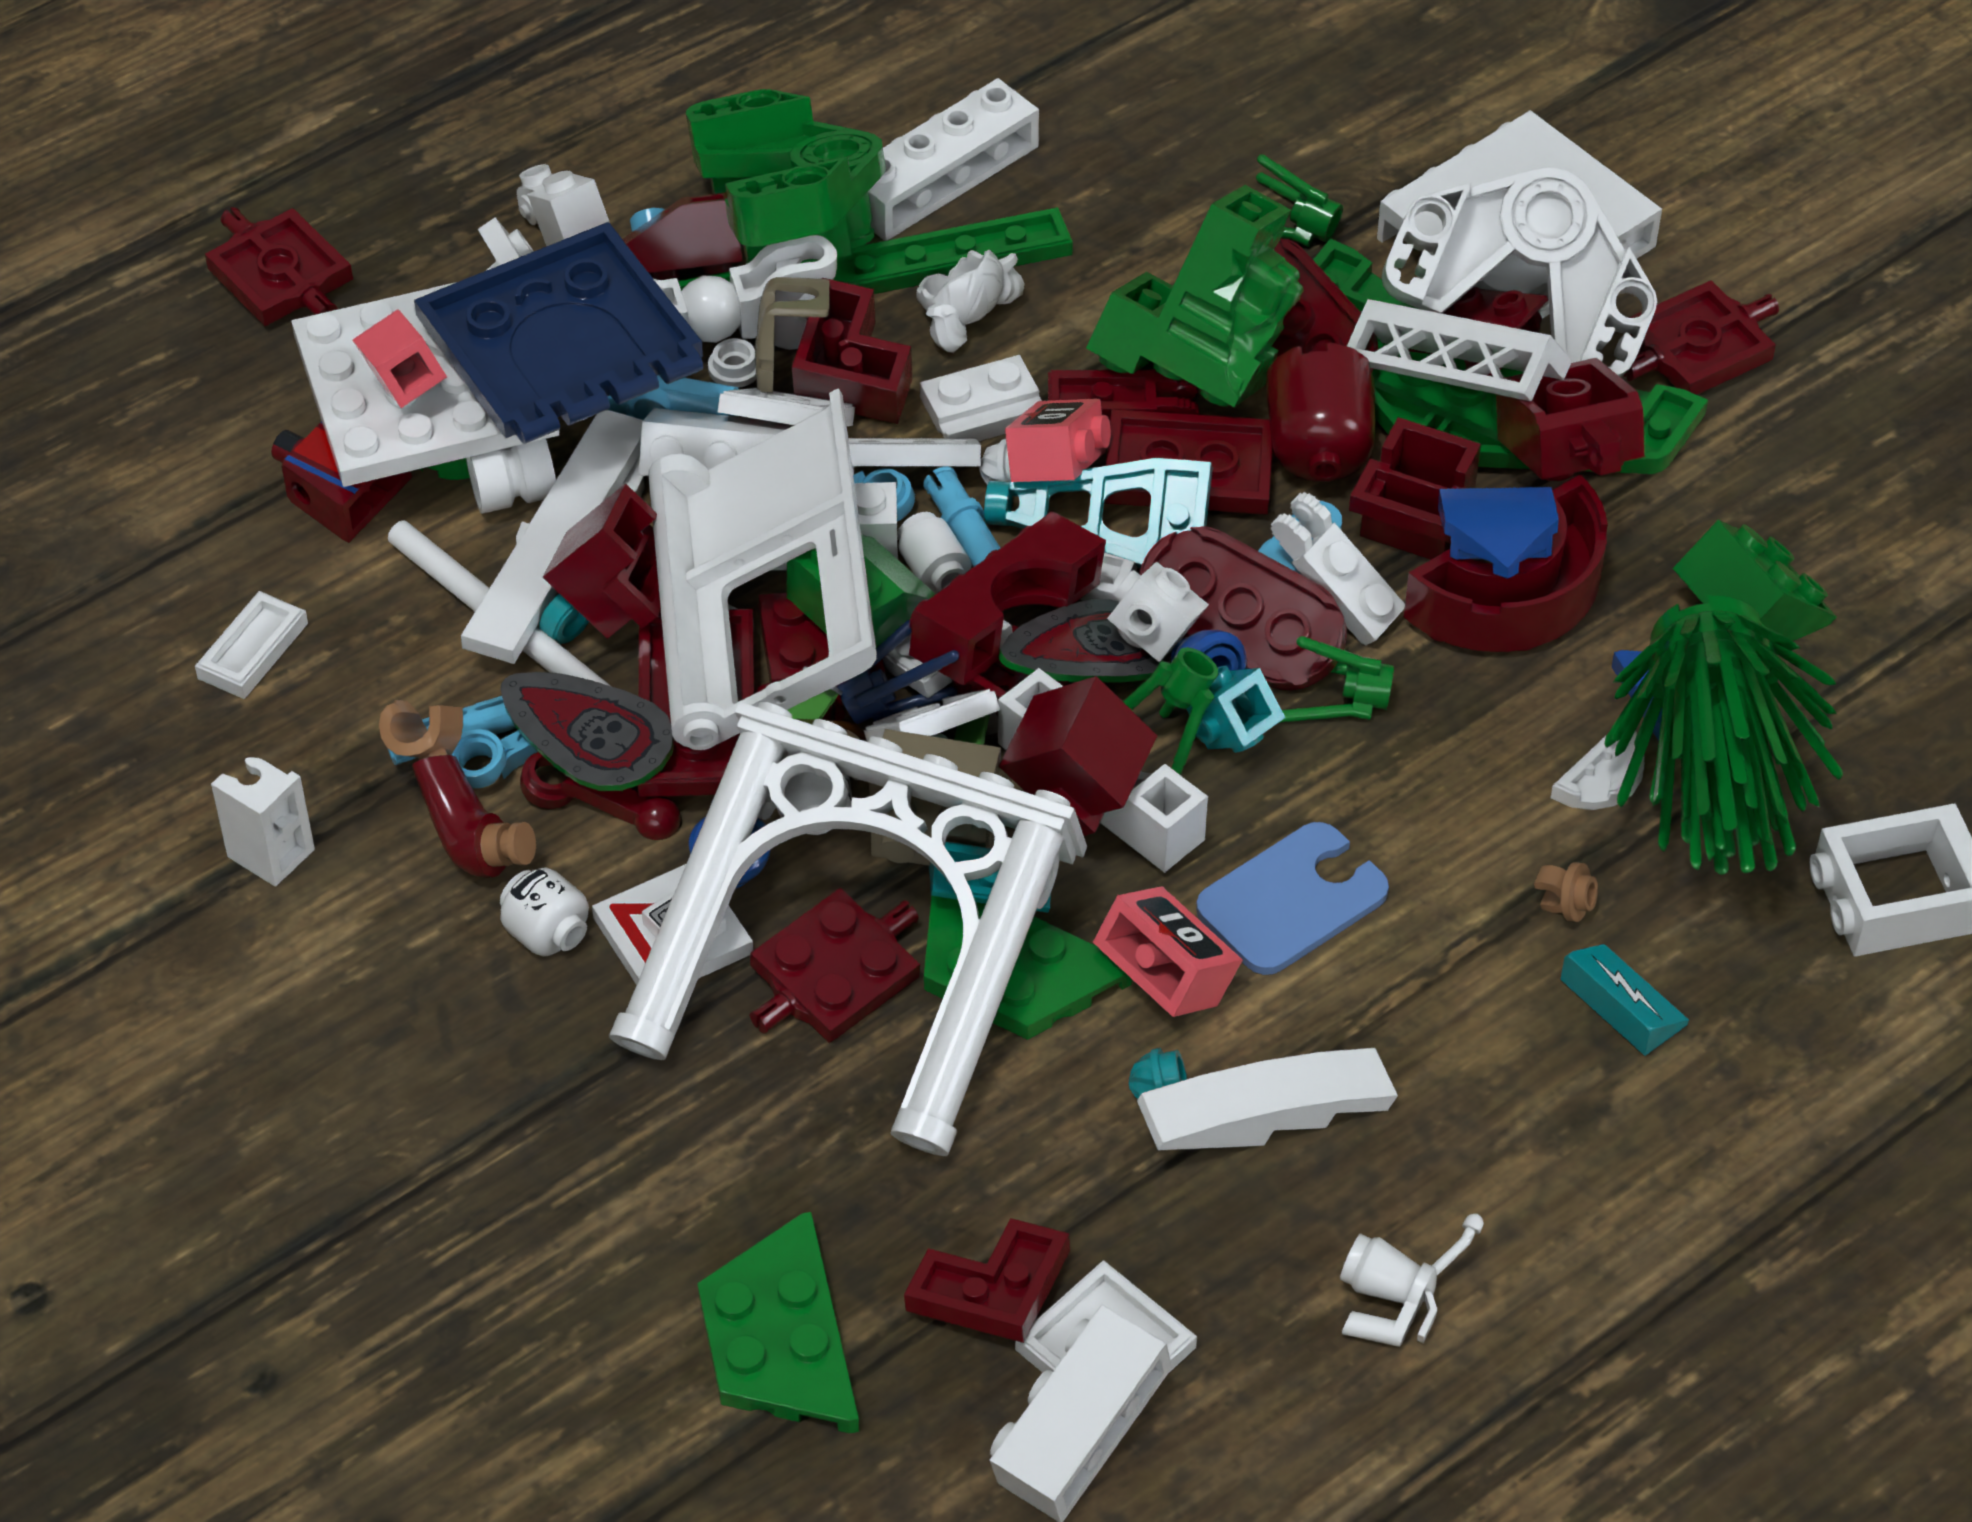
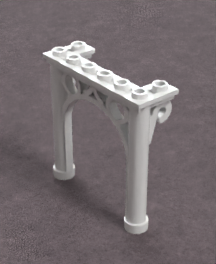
[609,701,1087,1156]

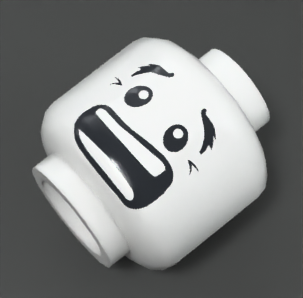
[500,868,589,957]

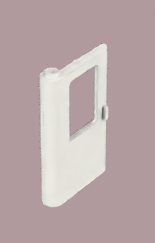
[649,388,876,750]

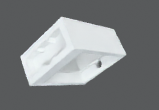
[1810,803,1972,957]

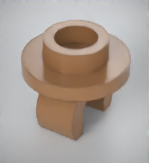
[1534,862,1598,922]

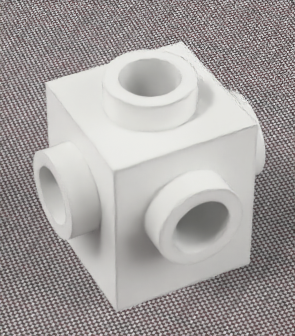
[1107,561,1209,662]

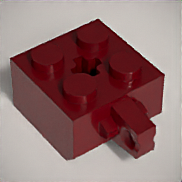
[1496,358,1645,481]

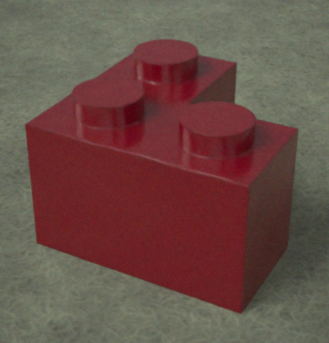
[792,278,912,424]

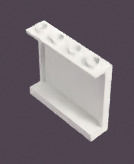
[1377,110,1662,319]

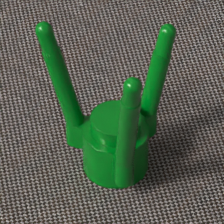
[1256,154,1343,247]
[1279,636,1394,723]
[1123,647,1218,775]

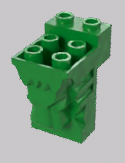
[1086,185,1304,407]

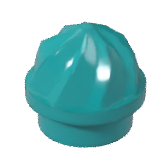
[1128,1048,1188,1099]

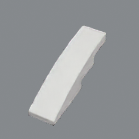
[1137,1048,1398,1150]

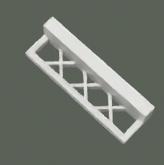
[1347,299,1572,401]

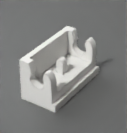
[211,757,315,887]

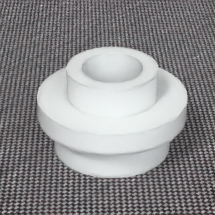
[708,338,757,387]

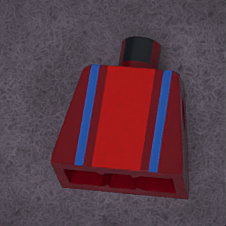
[271,421,412,543]

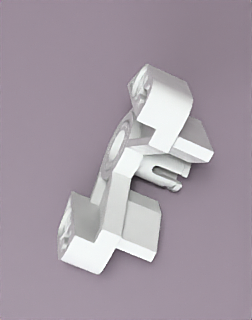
[1382,167,1657,377]

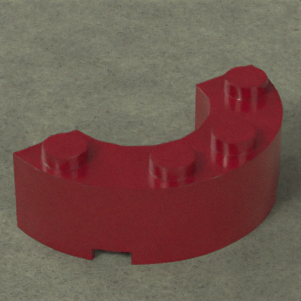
[1403,474,1608,652]

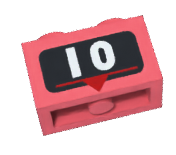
[1005,399,1111,482]
[1093,886,1243,1017]

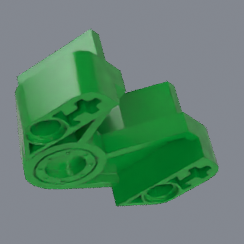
[686,89,886,264]

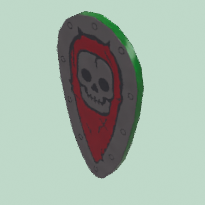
[999,599,1173,682]
[500,672,675,791]

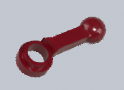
[520,752,681,840]

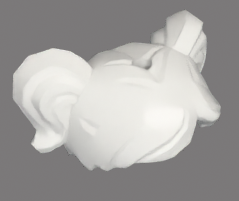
[916,250,1025,353]

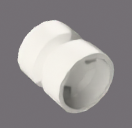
[466,439,556,514]

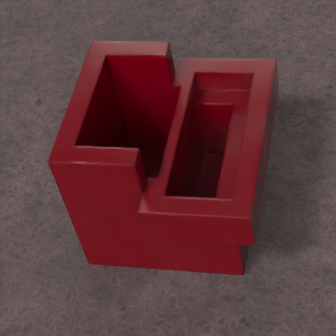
[1349,417,1481,559]
[542,483,661,639]
[998,676,1157,836]

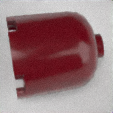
[1267,343,1375,482]

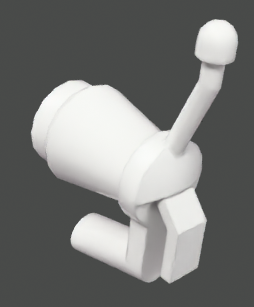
[1340,1213,1484,1347]

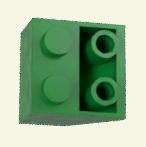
[1672,520,1837,641]

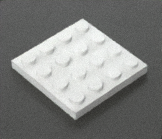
[291,282,559,487]

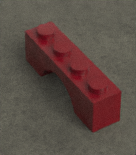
[909,511,1106,685]

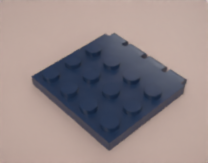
[414,222,703,444]

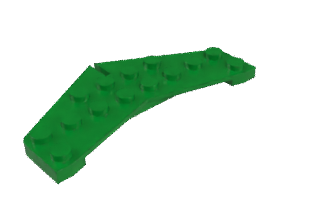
[1313,239,1708,474]

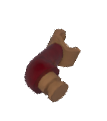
[379,700,536,878]

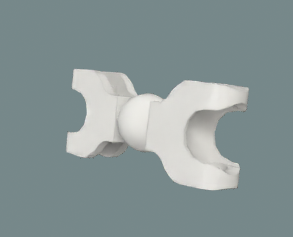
[654,235,837,350]

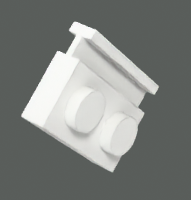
[920,355,1042,441]

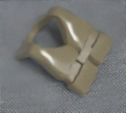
[755,277,829,394]

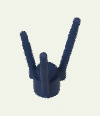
[837,619,960,725]

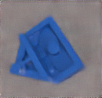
[1438,487,1559,579]

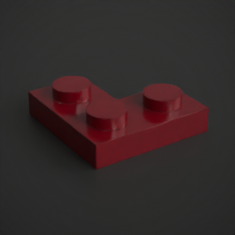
[904,1218,1070,1343]

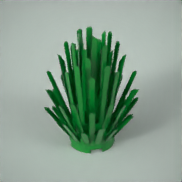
[1604,595,1843,875]

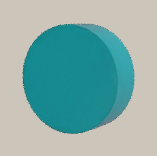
[539,594,589,644]

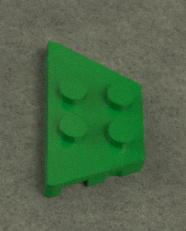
[924,896,1134,1040]
[697,1212,859,1434]

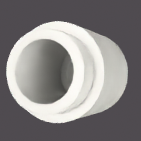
[897,512,971,594]

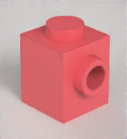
[352,309,447,408]

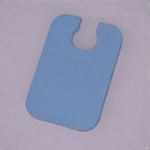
[1196,822,1389,975]

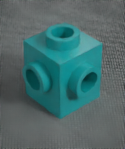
[1187,666,1285,753]

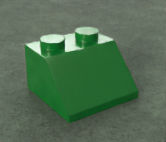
[787,534,935,647]

